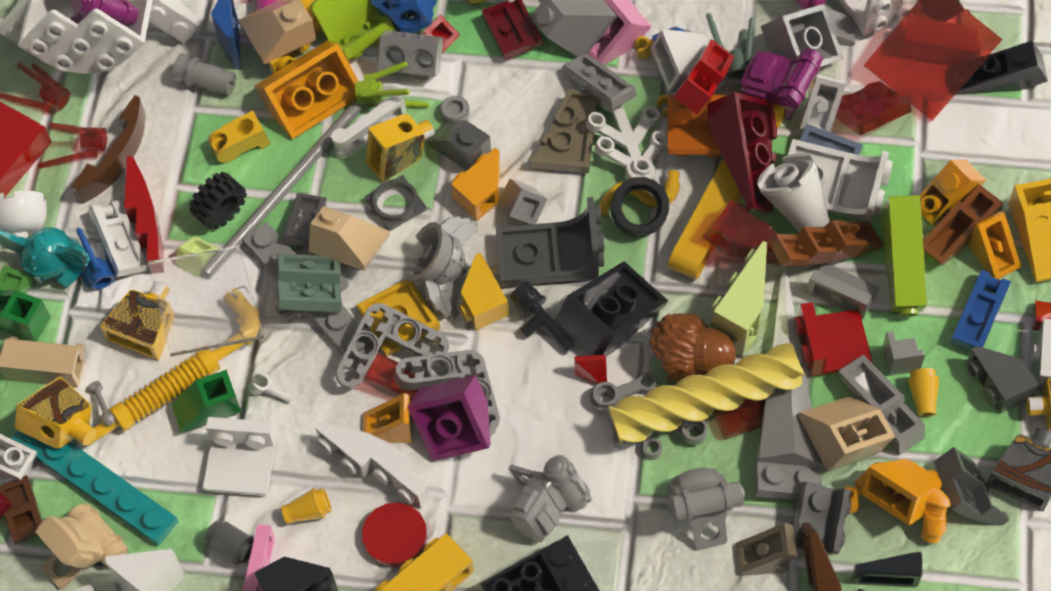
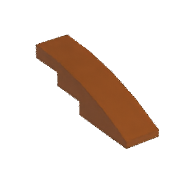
[768,220,884,267]

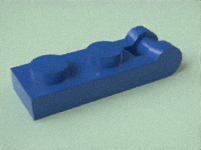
[950,270,1011,351]

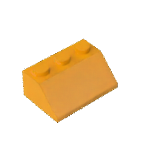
[254,41,358,139]

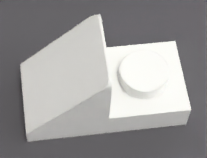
[800,75,846,132]

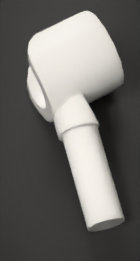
[248,372,293,403]

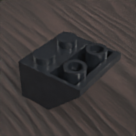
[254,556,338,591]

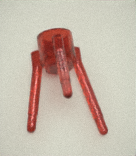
[0,63,71,113]
[38,122,107,168]

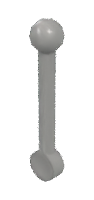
[89,381,115,426]

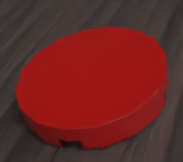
[362,502,427,567]

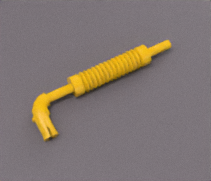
[88,289,260,445]

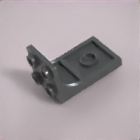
[496,197,604,287]

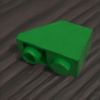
[171,369,242,434]

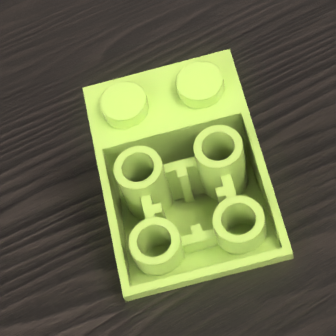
[709,241,767,358]

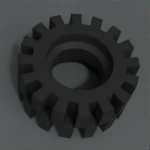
[189,172,247,230]

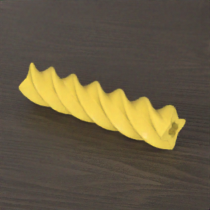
[608,343,804,445]

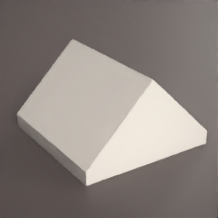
[105,549,184,591]

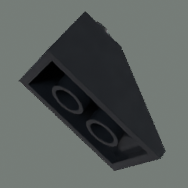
[555,261,669,357]

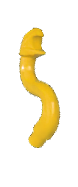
[600,170,680,217]

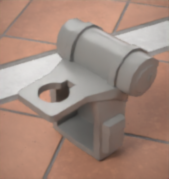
[509,455,592,543]
[667,468,745,550]

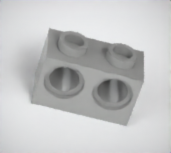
[378,30,443,80]

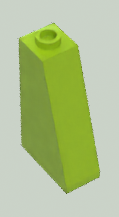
[880,195,927,317]

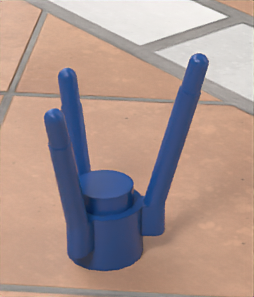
[76,228,116,290]

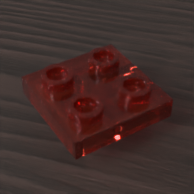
[835,81,912,136]

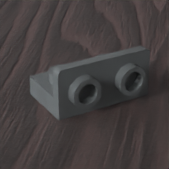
[793,481,851,556]

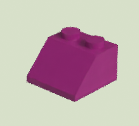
[407,374,491,461]

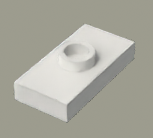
[1031,319,1051,390]

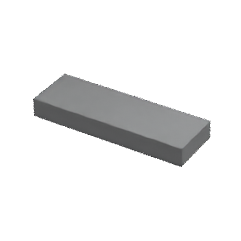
[562,53,637,110]

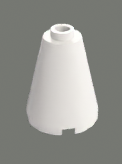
[757,153,830,232]

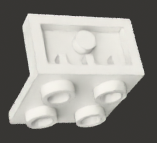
[203,417,277,496]

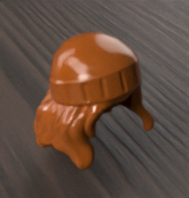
[649,313,736,383]

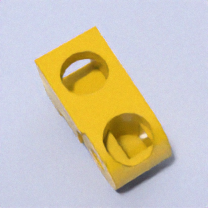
[208,110,271,163]

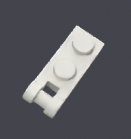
[332,96,407,159]
[89,200,148,277]

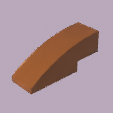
[923,184,1003,266]

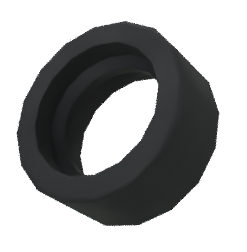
[610,177,669,237]

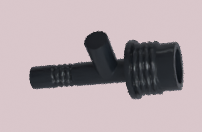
[510,281,575,354]

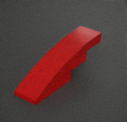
[124,156,164,275]

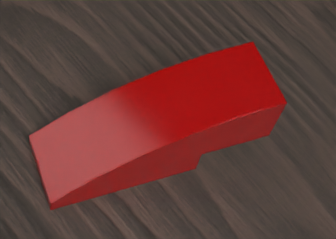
[673,39,734,115]

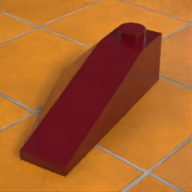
[707,92,777,214]

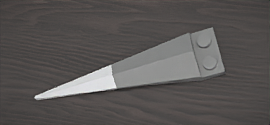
[754,268,822,500]

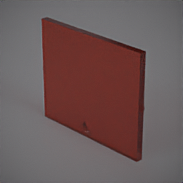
[864,0,1003,121]

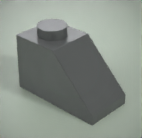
[427,120,491,171]

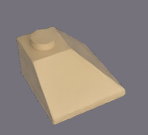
[238,0,316,65]
[308,206,390,271]

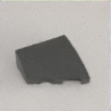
[934,447,1009,525]

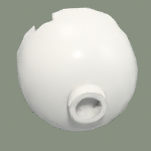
[0,191,47,238]

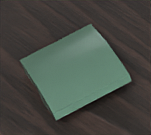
[277,253,342,313]

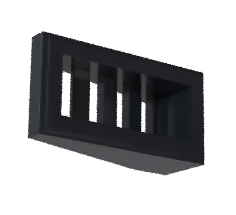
[851,552,923,587]

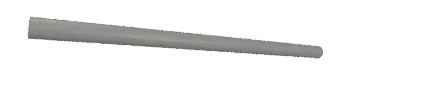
[202,102,362,280]

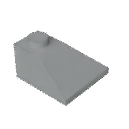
[531,0,617,57]

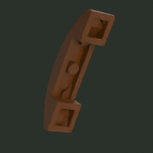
[71,95,145,204]

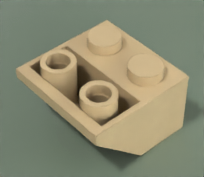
[797,396,895,471]

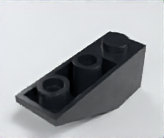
[947,40,1048,95]

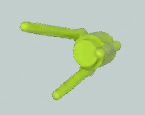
[355,62,430,108]

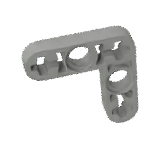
[335,303,449,389]
[394,350,500,437]

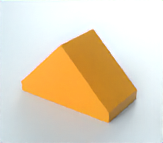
[968,211,1022,279]
[363,393,412,443]

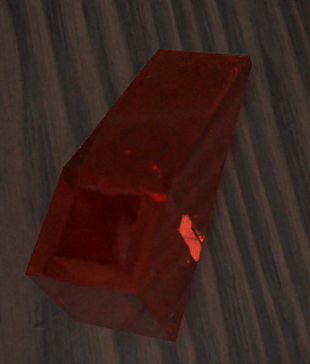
[702,199,793,267]

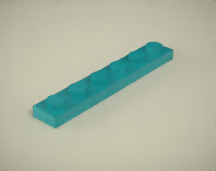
[11,431,179,546]

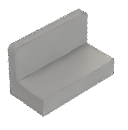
[807,263,879,319]

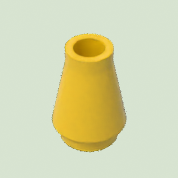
[907,368,940,417]
[281,487,332,524]

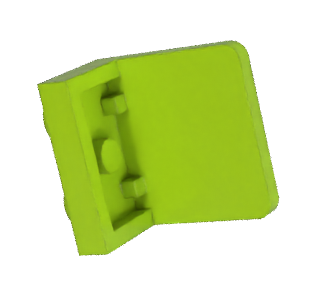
[310,0,395,60]

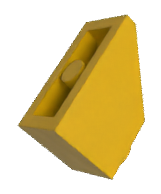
[459,253,509,330]

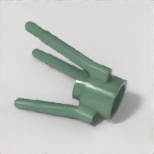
[706,13,755,79]

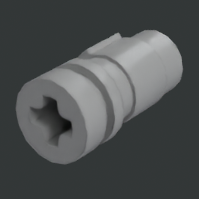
[172,53,236,96]

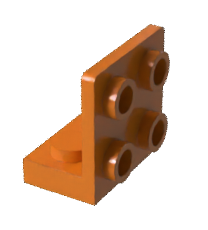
[667,94,726,157]

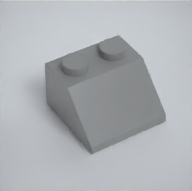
[760,4,844,67]

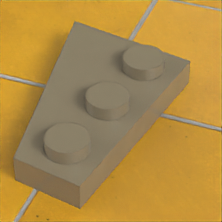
[529,89,598,173]

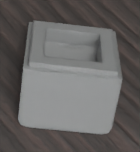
[827,9,855,45]

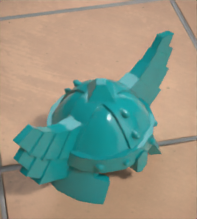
[0,227,90,287]

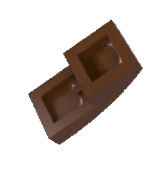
[0,475,43,544]

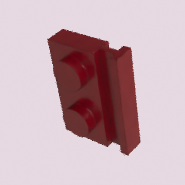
[481,0,543,61]

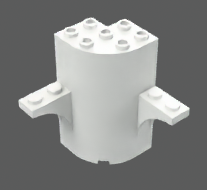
[0,0,202,74]

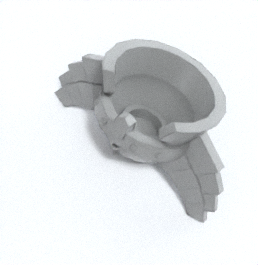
[405,216,477,321]

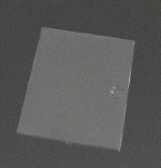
[148,245,264,357]

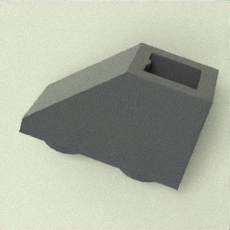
[967,346,1039,414]

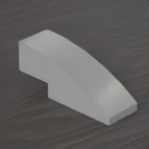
[838,355,925,455]

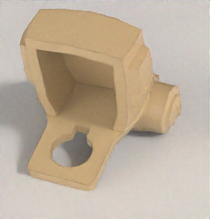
[36,503,129,589]

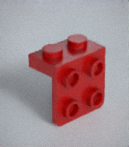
[794,302,872,377]

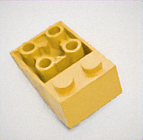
[1008,178,1051,283]

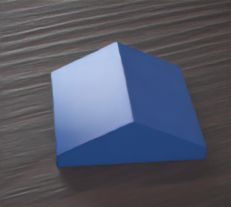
[211,0,241,70]

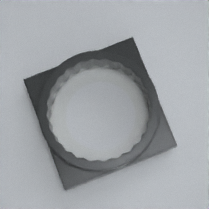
[365,175,427,231]

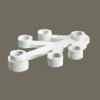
[586,100,668,180]

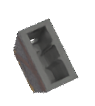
[987,428,1051,512]

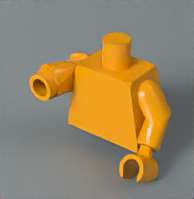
[845,459,951,543]

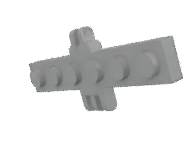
[243,222,380,369]

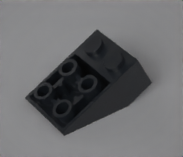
[480,535,600,591]

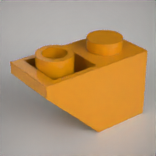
[451,147,501,221]
[920,160,986,225]

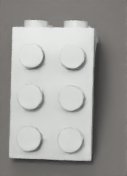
[838,0,916,36]
[788,139,893,223]

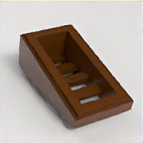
[801,522,842,591]

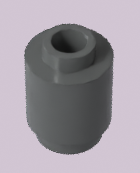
[204,520,254,565]

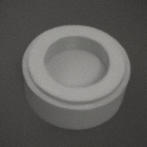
[440,96,470,122]

